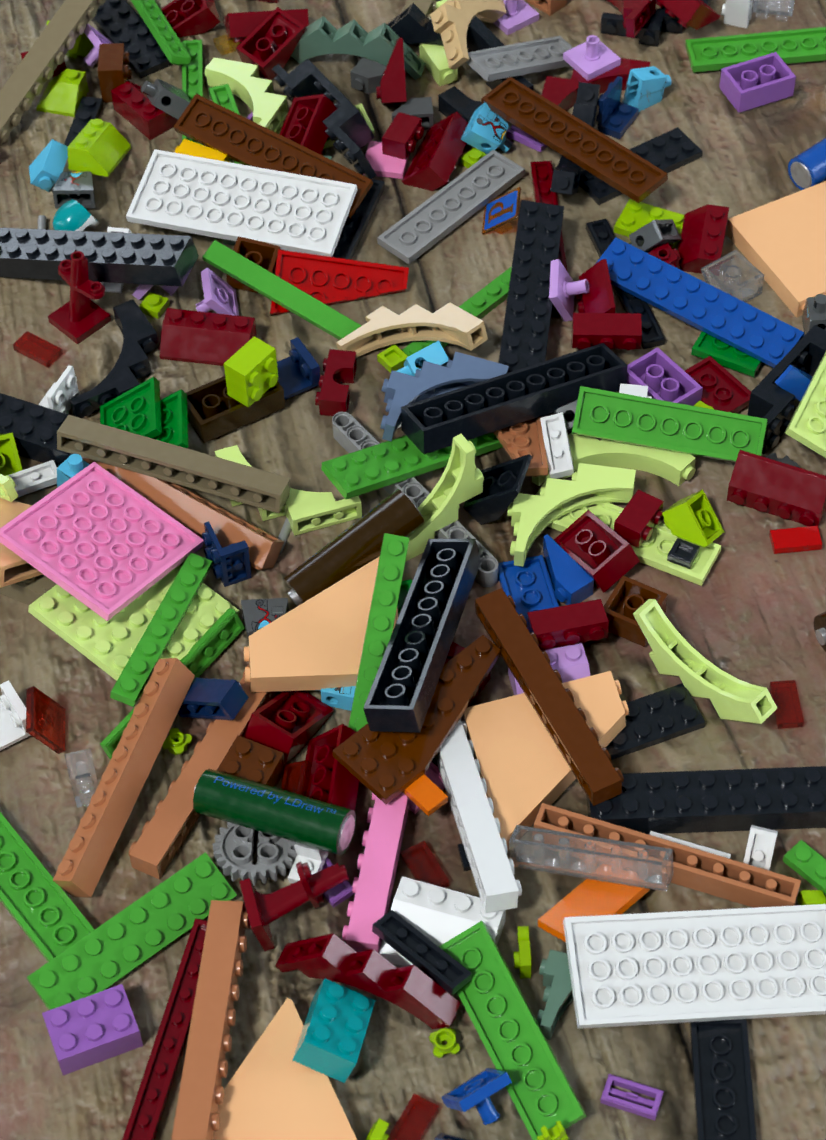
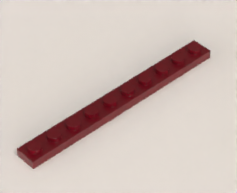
[122,918,208,1140]

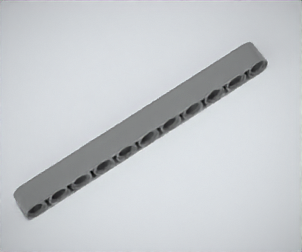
[332,412,498,588]

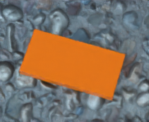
[538,861,650,942]

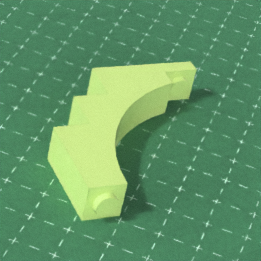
[419,0,458,86]
[205,57,289,132]
[532,433,696,486]
[215,445,362,536]

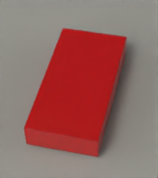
[769,526,823,554]

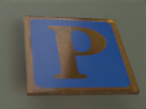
[482,187,521,235]

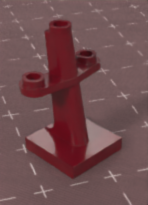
[48,251,111,344]
[239,862,349,952]

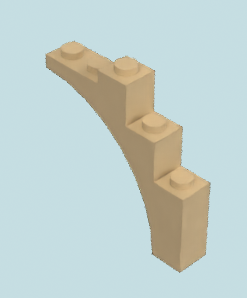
[430,0,507,70]
[336,302,488,357]

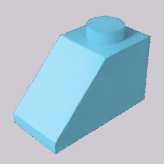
[29,139,68,192]

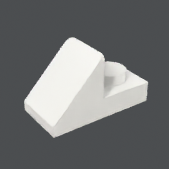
[743,825,778,870]
[288,842,329,883]

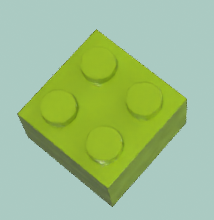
[224,336,279,408]

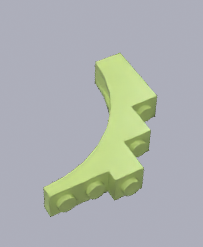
[405,434,484,562]
[507,463,636,567]
[633,599,777,724]

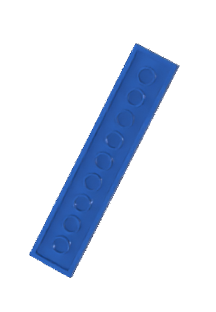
[596,237,805,368]

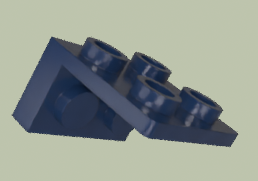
[596,76,639,139]
[277,337,320,400]
[202,521,252,587]

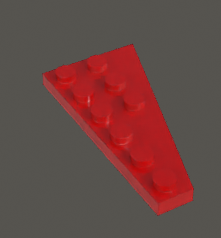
[270,250,409,316]

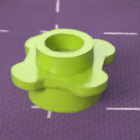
[162,728,192,755]
[429,1028,460,1058]

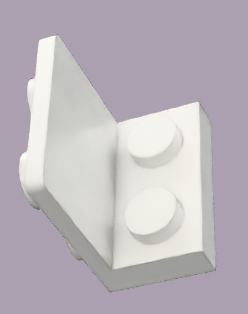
[39,365,80,414]
[0,680,36,751]

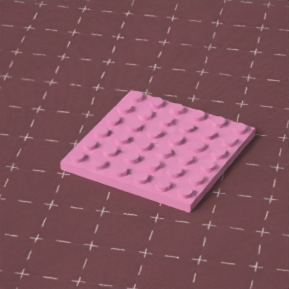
[0,462,204,621]

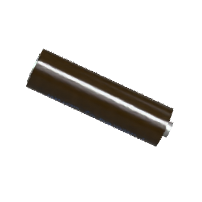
[284,489,424,605]

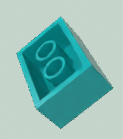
[293,978,376,1083]

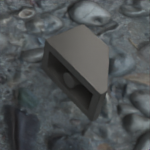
[350,57,386,94]
[392,97,434,130]

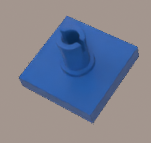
[441,1068,512,1125]

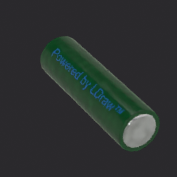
[193,769,356,855]

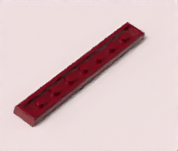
[530,161,568,272]

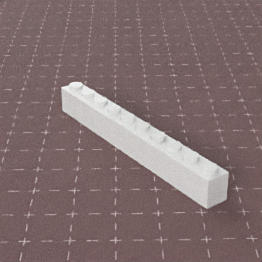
[435,719,522,913]

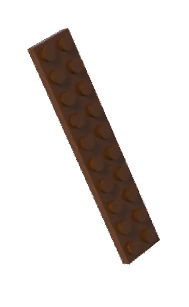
[481,77,668,203]
[174,94,373,218]

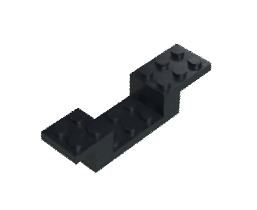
[272,58,376,179]
[747,325,826,454]

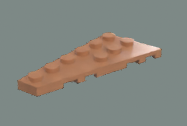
[493,417,548,477]

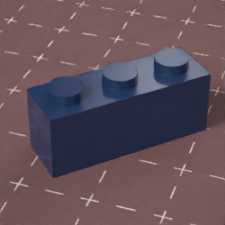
[178,678,249,720]

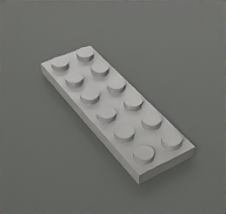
[466,36,574,82]

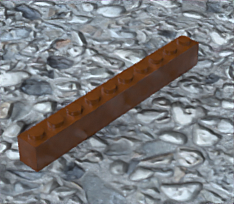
[475,588,624,806]

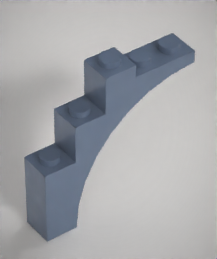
[380,351,509,441]

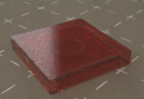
[26,686,65,754]

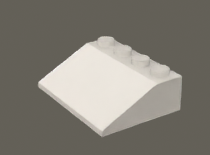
[379,876,506,967]

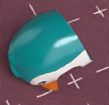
[53,199,100,231]

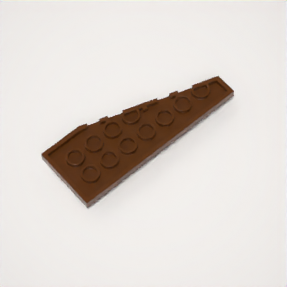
[332,635,501,805]

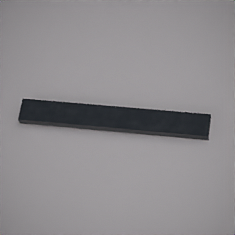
[586,219,665,349]

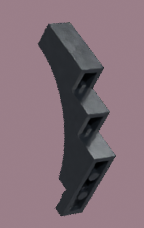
[387,3,505,52]
[550,82,600,195]

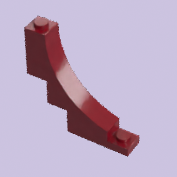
[607,0,656,38]
[541,58,650,111]
[275,933,460,1029]

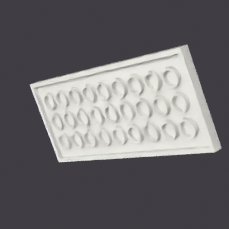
[126,149,357,257]
[563,904,826,1029]

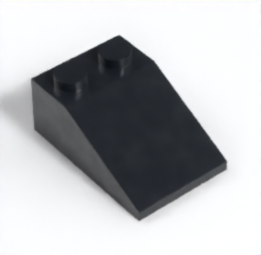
[463,454,532,525]

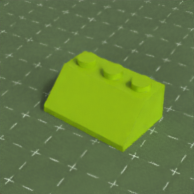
[67,119,131,177]

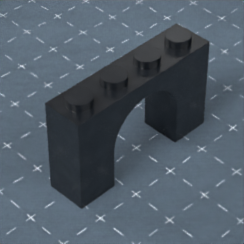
[438,75,534,123]

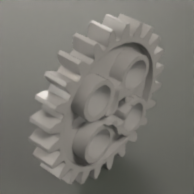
[213,822,297,886]

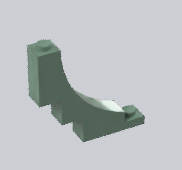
[291,16,426,80]

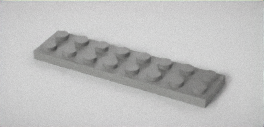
[377,150,525,264]

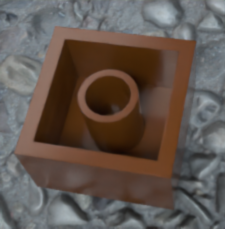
[98,43,132,103]
[227,236,280,294]
[603,575,668,647]
[216,735,286,788]

